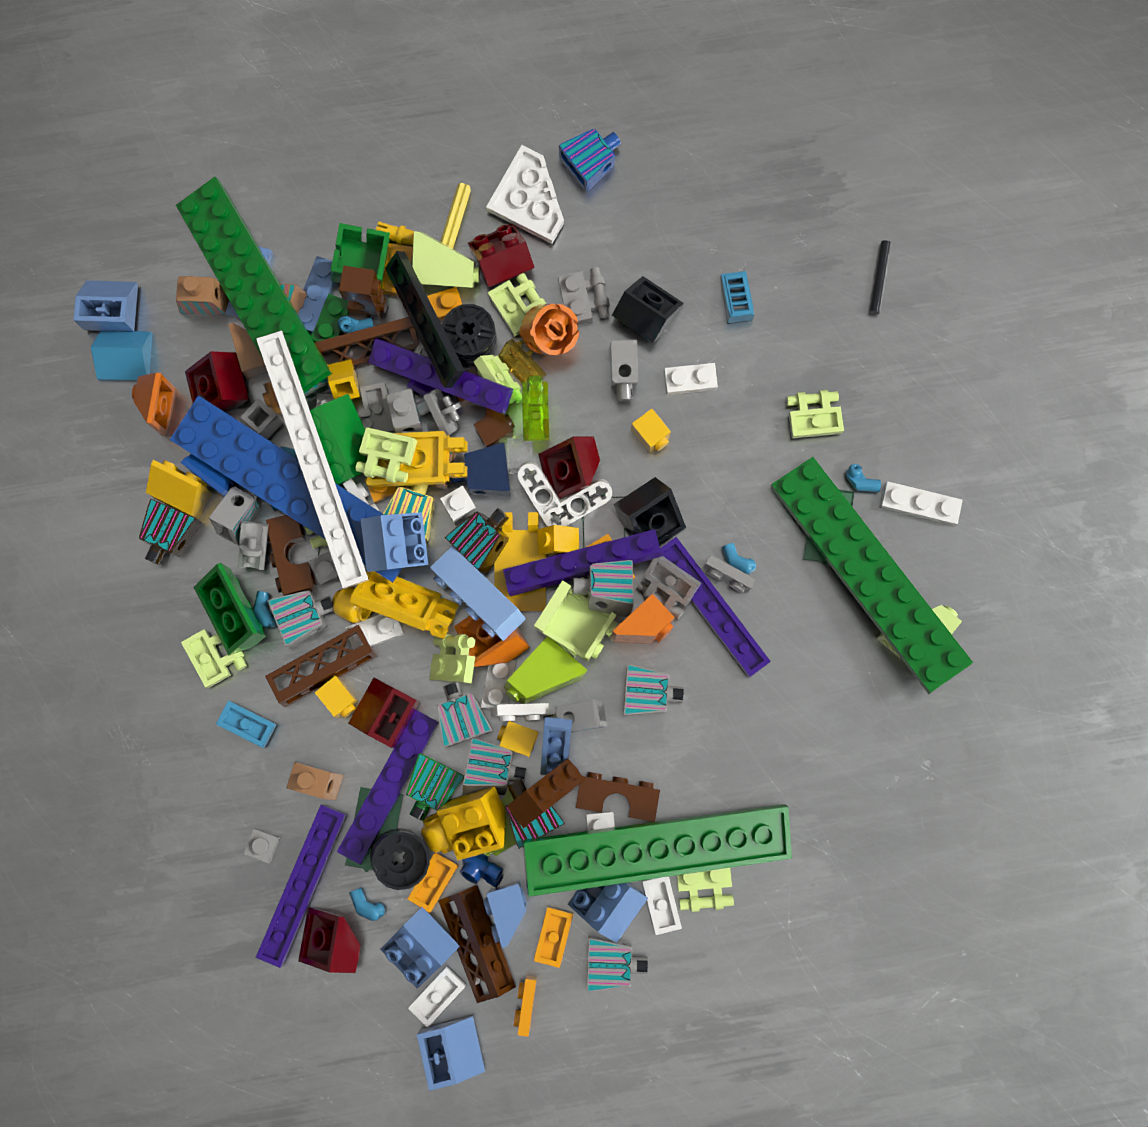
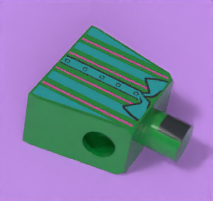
[406,753,465,821]

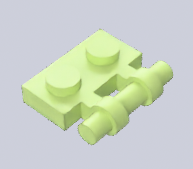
[488,273,546,337]
[474,355,524,404]
[786,390,844,439]
[356,427,417,483]
[181,629,247,688]
[429,634,475,683]
[677,868,734,912]

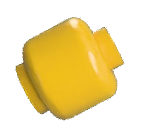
[332,586,372,624]
[421,812,453,854]

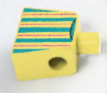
[383,485,435,542]

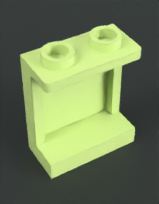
[534,581,618,662]

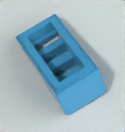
[721,271,754,323]

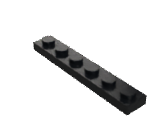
[385,251,465,388]

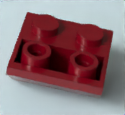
[468,224,535,287]
[348,677,420,748]

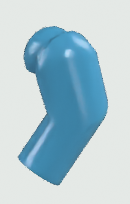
[338,316,374,334]
[846,464,881,492]
[722,543,756,574]
[253,591,277,628]
[349,887,385,921]

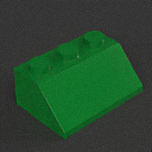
[310,394,367,484]
[193,563,266,656]

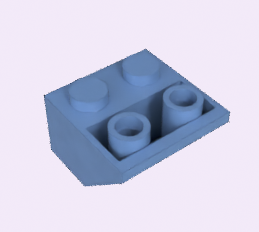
[73,280,138,332]
[361,512,428,572]
[483,880,528,948]
[568,882,648,943]
[380,907,460,989]
[417,1016,485,1091]

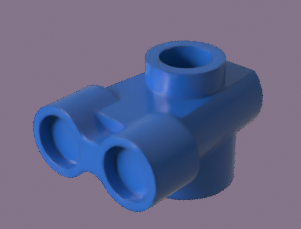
[459,854,503,888]

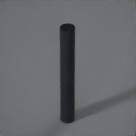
[870,240,891,315]

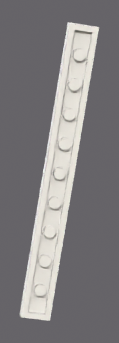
[257,331,369,589]

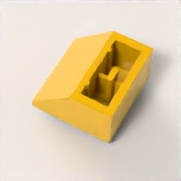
[146,460,213,519]
[436,786,505,860]

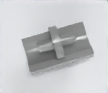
[416,389,462,436]
[237,521,269,570]

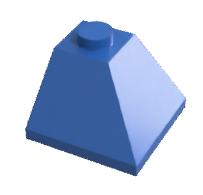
[180,454,236,497]

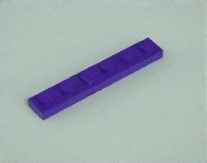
[368,338,514,414]
[503,529,662,596]
[660,537,771,677]
[337,710,439,865]
[255,804,347,968]

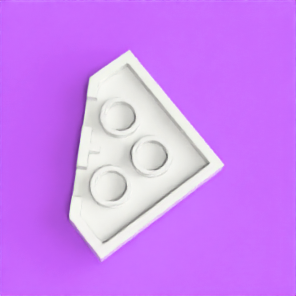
[486,145,564,244]

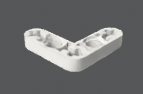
[518,461,612,526]

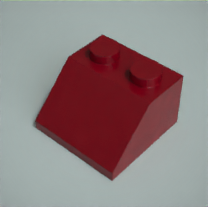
[185,351,249,412]

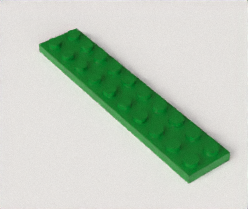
[176,177,332,393]
[771,457,974,694]
[522,804,792,897]

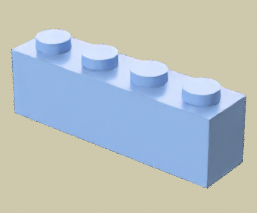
[430,546,526,641]

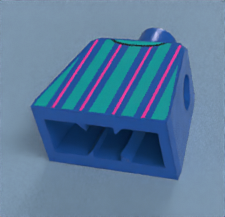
[559,129,621,192]

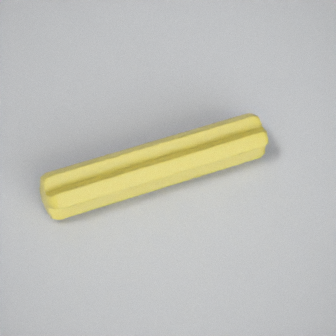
[440,183,471,248]

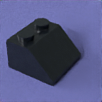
[611,276,684,343]
[613,477,686,546]

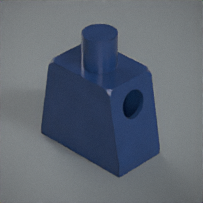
[451,443,511,496]

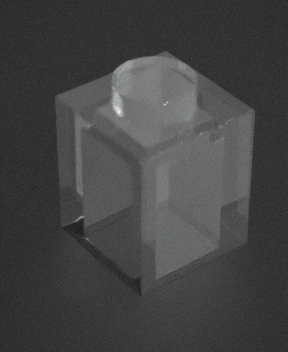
[507,434,534,474]

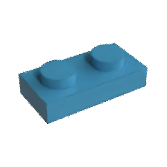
[216,701,277,748]

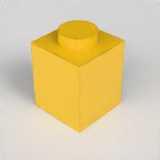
[328,359,360,399]
[631,409,671,453]
[537,525,579,556]
[314,676,359,718]
[497,721,539,757]

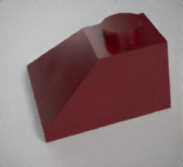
[538,436,600,500]
[298,907,361,973]

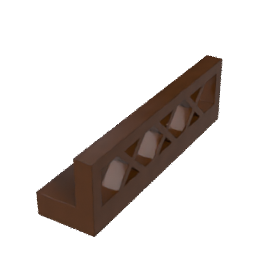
[314,317,419,366]
[265,625,377,707]
[438,885,516,1003]

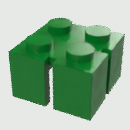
[331,223,390,288]

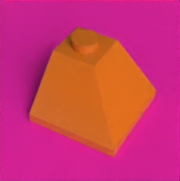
[132,373,175,436]
[454,616,530,667]

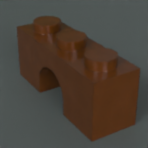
[339,266,388,321]
[454,366,515,448]
[266,515,318,596]
[506,758,585,829]
[575,772,660,822]

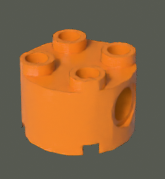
[519,304,579,355]

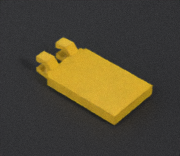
[367,431,468,487]
[494,512,546,612]
[350,571,459,639]

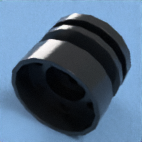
[442,304,497,368]
[370,828,430,890]

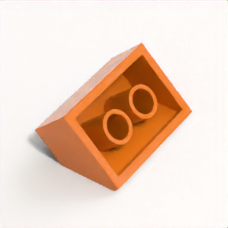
[610,594,675,644]

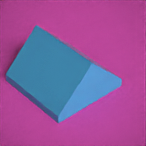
[91,331,153,381]

